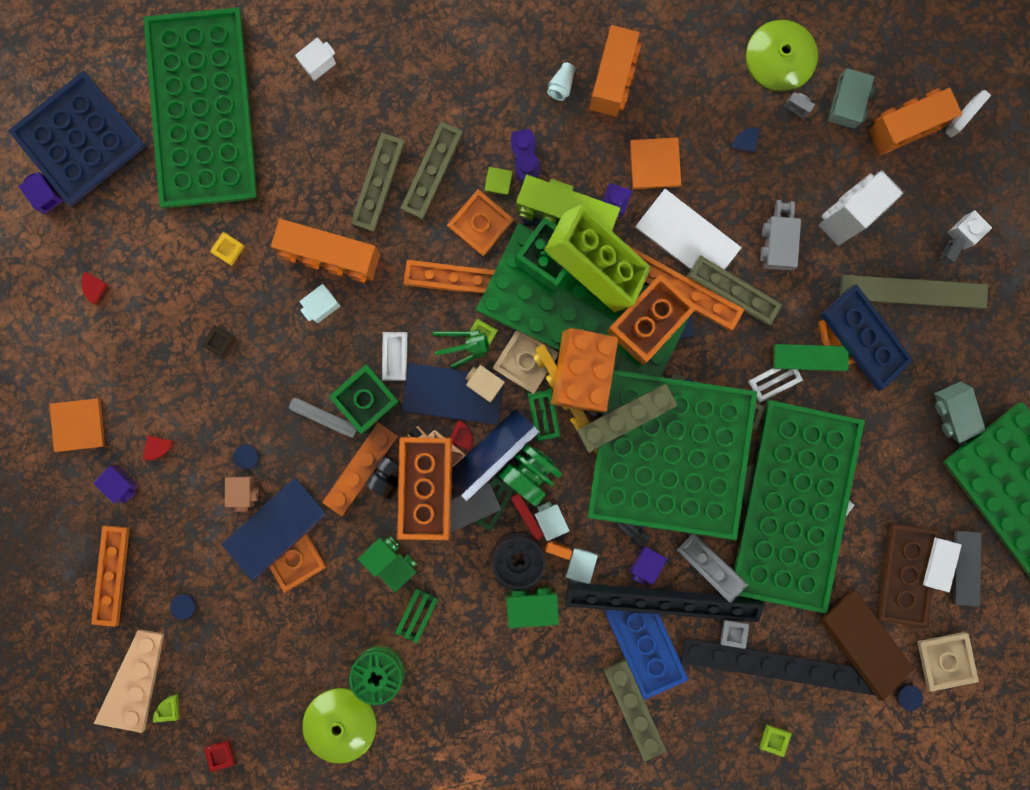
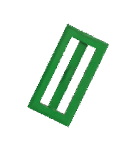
[527,389,561,442]
[475,477,515,531]
[395,588,439,644]

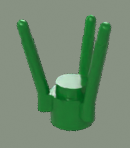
[432,330,489,369]

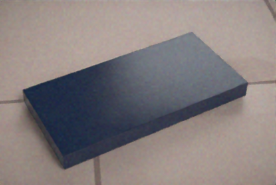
[820,284,914,391]
[402,363,505,425]
[452,409,539,501]
[222,478,327,581]

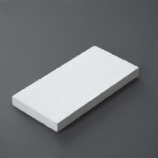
[635,189,742,270]

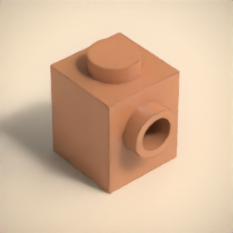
[225,477,259,512]

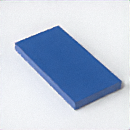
[604,610,689,700]

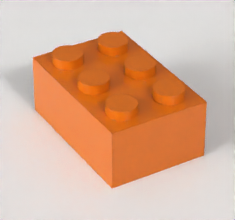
[589,25,642,117]
[868,88,962,156]
[607,274,697,366]
[551,328,618,413]

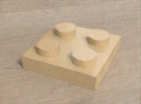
[492,331,559,394]
[917,632,979,692]

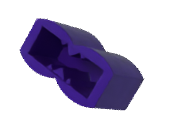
[511,129,540,186]

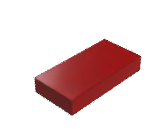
[511,493,544,540]

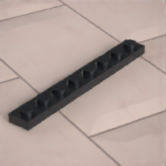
[565,582,765,622]
[680,637,876,696]

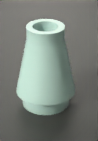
[547,62,576,101]

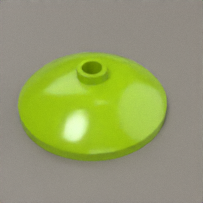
[746,20,818,92]
[303,688,377,763]

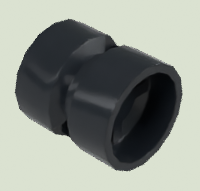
[364,455,399,501]

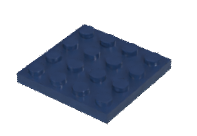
[8,70,146,207]

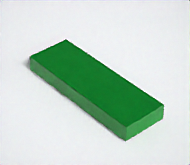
[773,344,849,371]

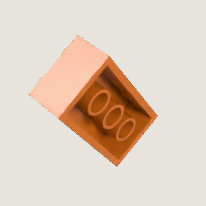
[271,218,380,283]
[398,437,453,540]

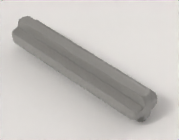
[289,398,357,438]

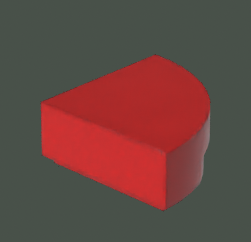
[81,272,109,305]
[450,420,473,452]
[142,436,174,460]

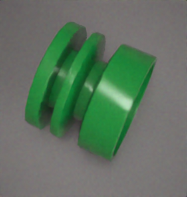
[497,444,563,507]
[349,645,406,705]

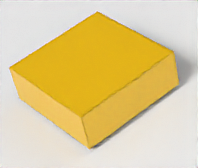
[210,232,245,266]

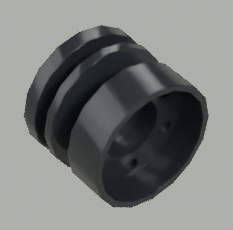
[493,531,545,589]

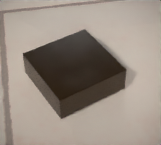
[201,325,236,358]

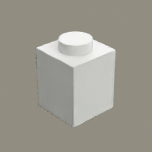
[295,37,336,81]
[947,210,992,249]

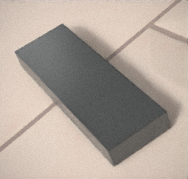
[953,531,982,606]

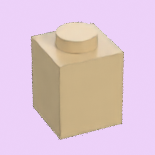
[465,365,505,403]

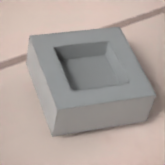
[784,92,815,119]
[720,619,749,649]

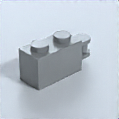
[760,200,801,271]

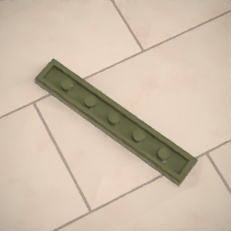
[840,275,988,309]

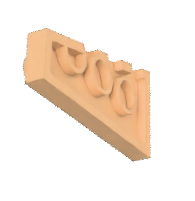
[94,629,164,733]

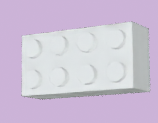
[818,171,903,246]

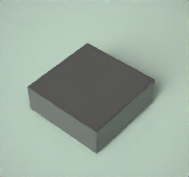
[939,237,966,266]

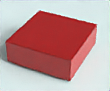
[204,740,236,772]

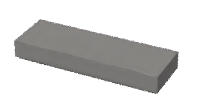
[677,534,748,602]

